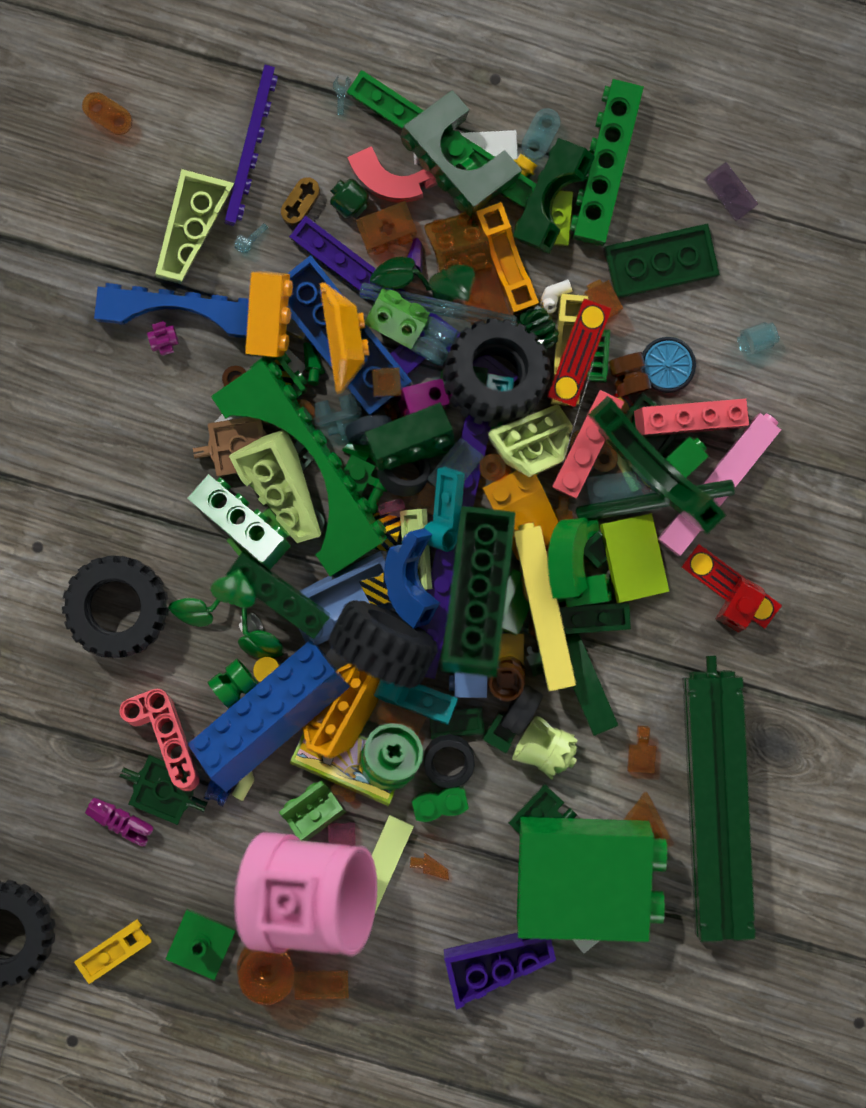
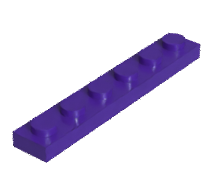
[224,64,278,226]

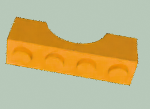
[476,202,539,316]

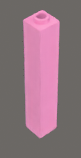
[658,413,781,556]

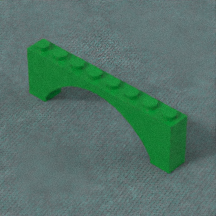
[211,359,388,576]

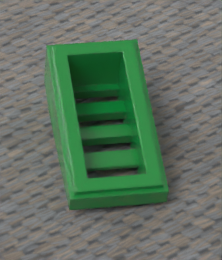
[585,329,611,383]

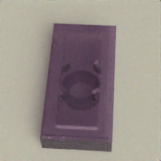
[704,162,758,221]

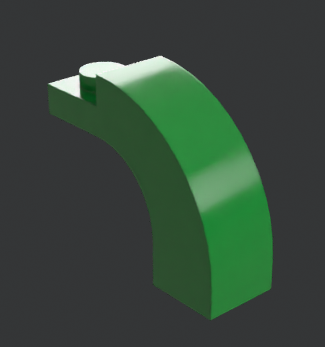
[548,518,600,599]

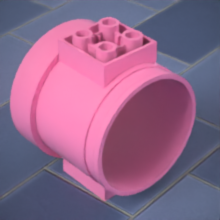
[235,832,377,956]

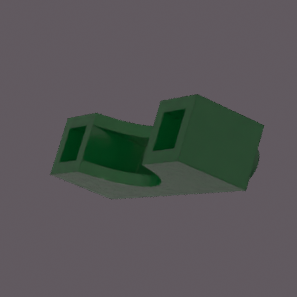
[513,138,595,254]

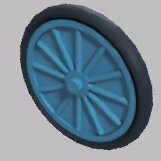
[642,337,696,393]

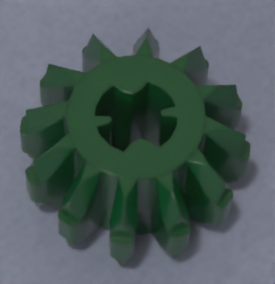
[517,305,558,350]

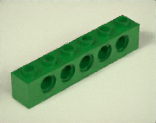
[570,79,644,246]

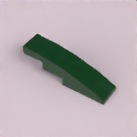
[565,633,619,736]

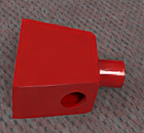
[715,576,766,633]

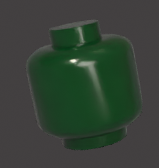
[330,179,370,219]

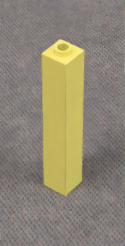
[514,523,576,691]

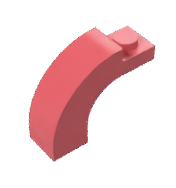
[347,146,437,203]

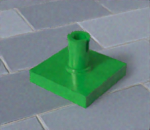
[165,908,236,980]

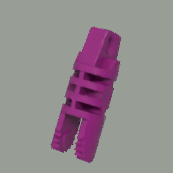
[85,798,154,847]

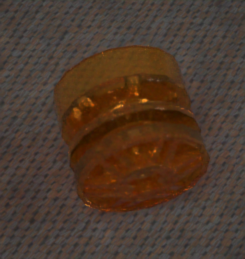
[237,947,295,1005]

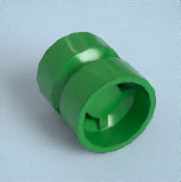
[208,658,258,709]

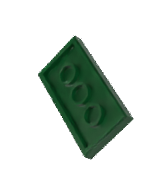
[604,223,720,299]

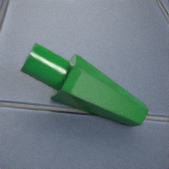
[303,342,325,386]
[341,443,375,462]

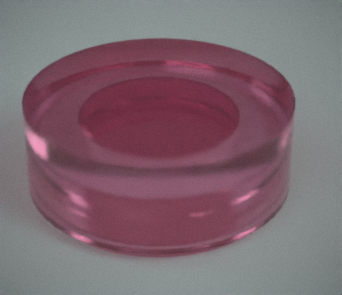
[378,499,406,516]

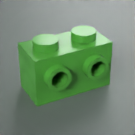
[365,288,430,349]

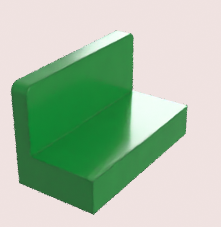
[502,569,530,636]

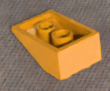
[482,470,558,561]

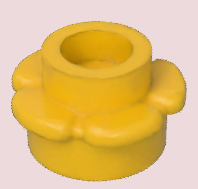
[513,153,538,177]

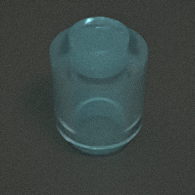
[737,322,779,356]

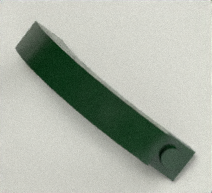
[588,396,727,534]

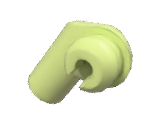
[232,771,254,801]

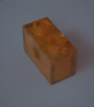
[355,201,417,255]

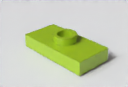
[552,191,573,246]

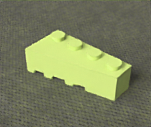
[155,169,234,284]

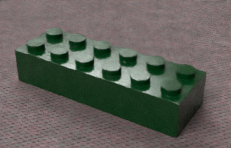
[442,506,516,677]

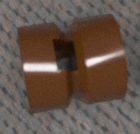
[608,352,652,398]
[489,656,526,701]

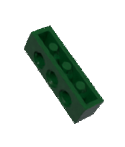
[226,550,330,639]

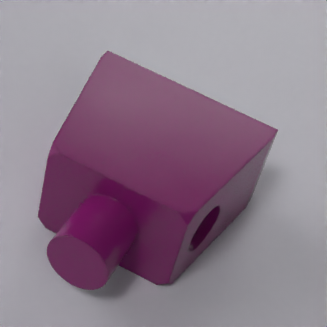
[396,379,452,417]

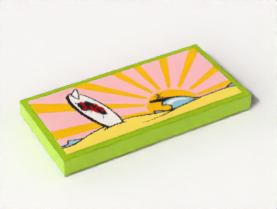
[290,732,395,806]

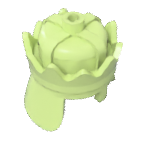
[512,716,578,780]

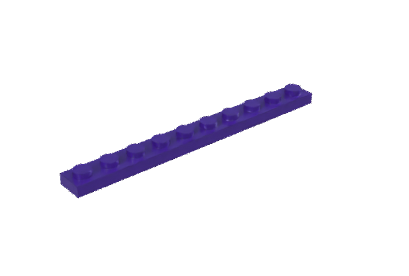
[289,216,518,382]
[419,415,491,679]

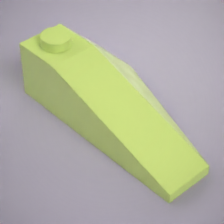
[229,429,321,543]

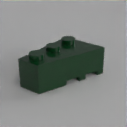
[365,402,456,471]

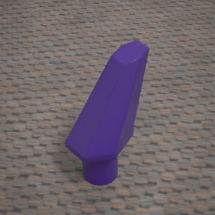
[408,238,423,276]

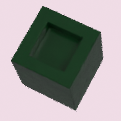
[583,531,607,569]
[482,711,516,754]

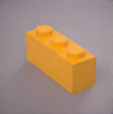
[245,271,293,357]

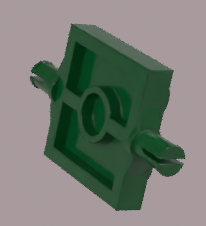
[119,754,208,825]

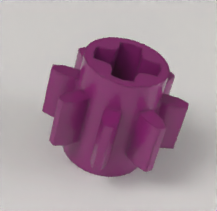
[147,321,179,356]

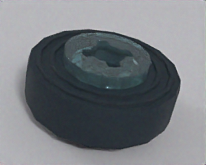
[345,415,392,445]

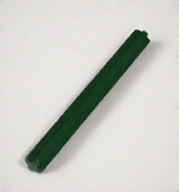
[576,479,735,521]

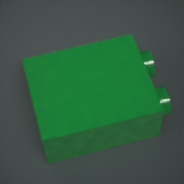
[516,817,667,942]

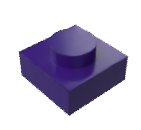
[390,344,427,375]

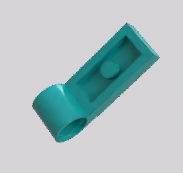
[424,467,465,552]
[374,679,458,725]

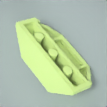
[488,405,573,477]

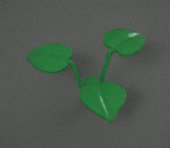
[168,570,285,658]

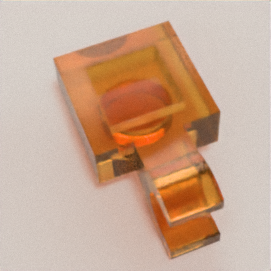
[627,725,656,773]

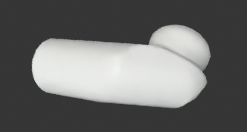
[540,280,572,314]

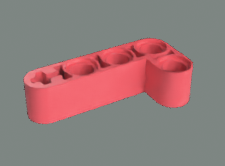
[119,689,200,791]

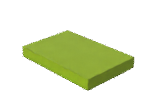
[600,513,669,603]

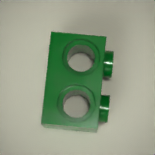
[665,437,709,478]

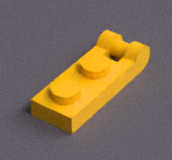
[74,919,152,984]

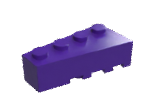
[444,933,556,1010]

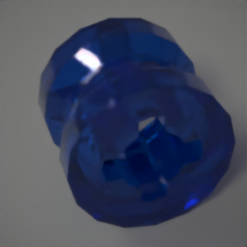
[204,779,232,807]

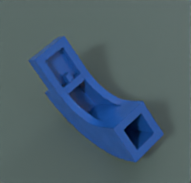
[384,528,440,628]

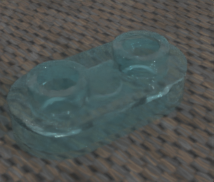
[521,108,560,161]

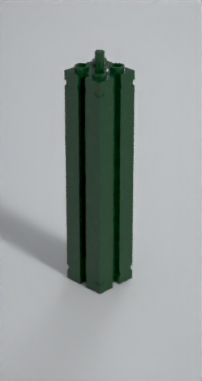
[682,655,756,942]

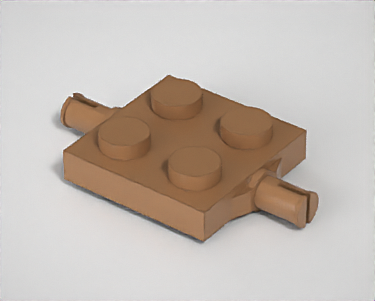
[193,417,267,477]

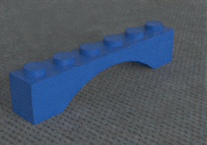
[94,283,249,338]

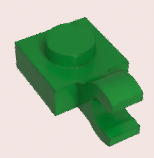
[440,131,478,170]

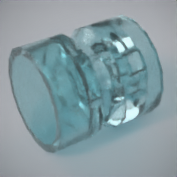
[412,316,460,366]

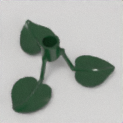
[370,222,479,306]

